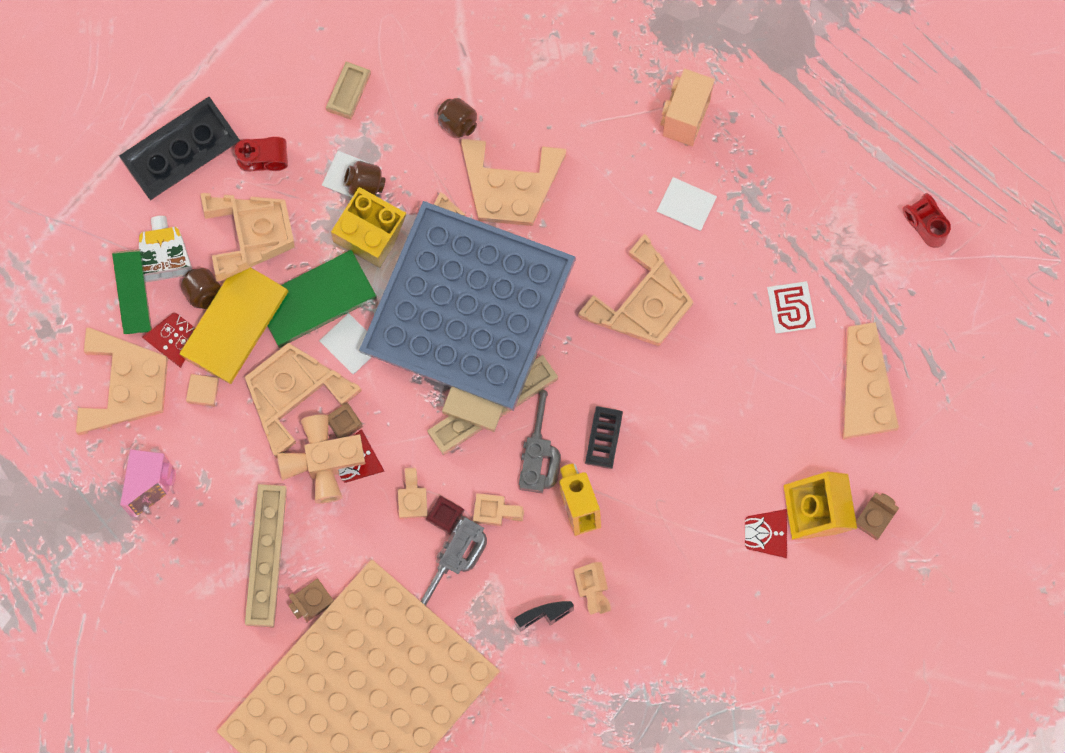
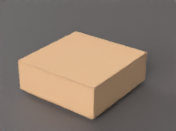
[186,374,219,407]

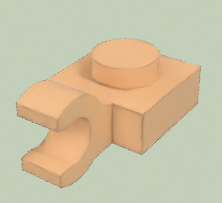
[398,468,428,519]
[473,494,524,526]
[574,562,611,615]

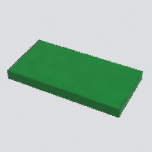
[268,250,377,348]

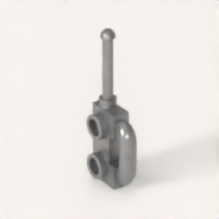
[519,390,561,494]
[421,515,487,606]

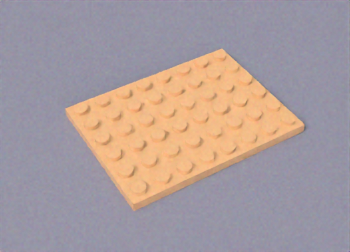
[217,559,500,753]

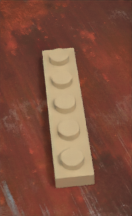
[427,355,558,456]
[245,484,287,628]

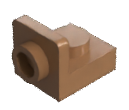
[856,492,899,540]
[288,578,334,622]

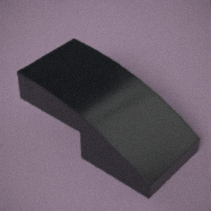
[514,601,574,632]

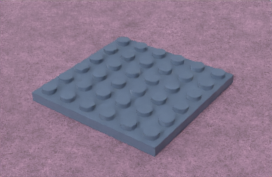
[359,201,576,411]

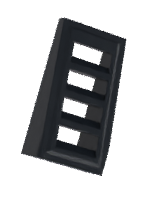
[585,406,623,469]

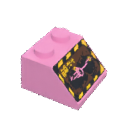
[120,449,176,517]

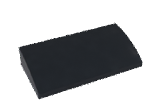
[119,96,240,201]

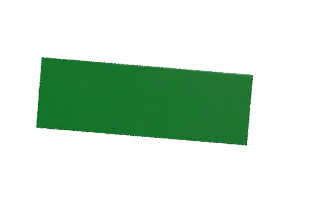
[112,249,152,334]

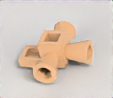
[277,415,365,504]

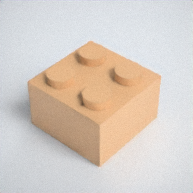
[660,68,715,147]

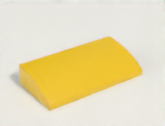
[180,267,289,384]

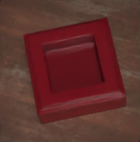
[426,495,465,535]

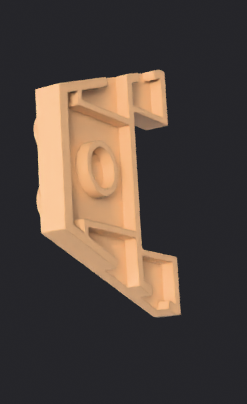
[461,139,566,226]
[200,193,295,281]
[578,234,693,346]
[76,328,168,435]
[245,343,362,459]

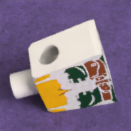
[139,216,193,283]

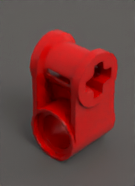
[235,137,288,172]
[903,193,951,248]

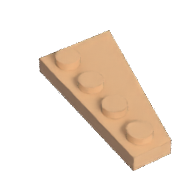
[843,322,899,440]

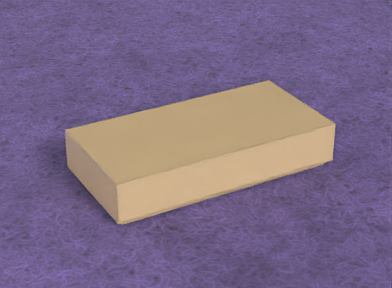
[326,61,371,120]
[442,387,504,432]

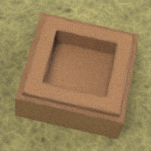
[328,402,364,439]

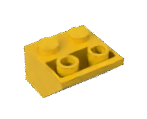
[331,187,406,268]

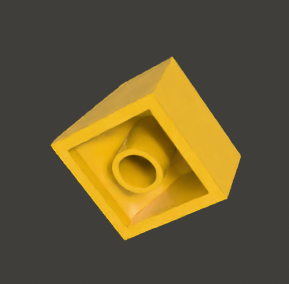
[784,471,857,540]

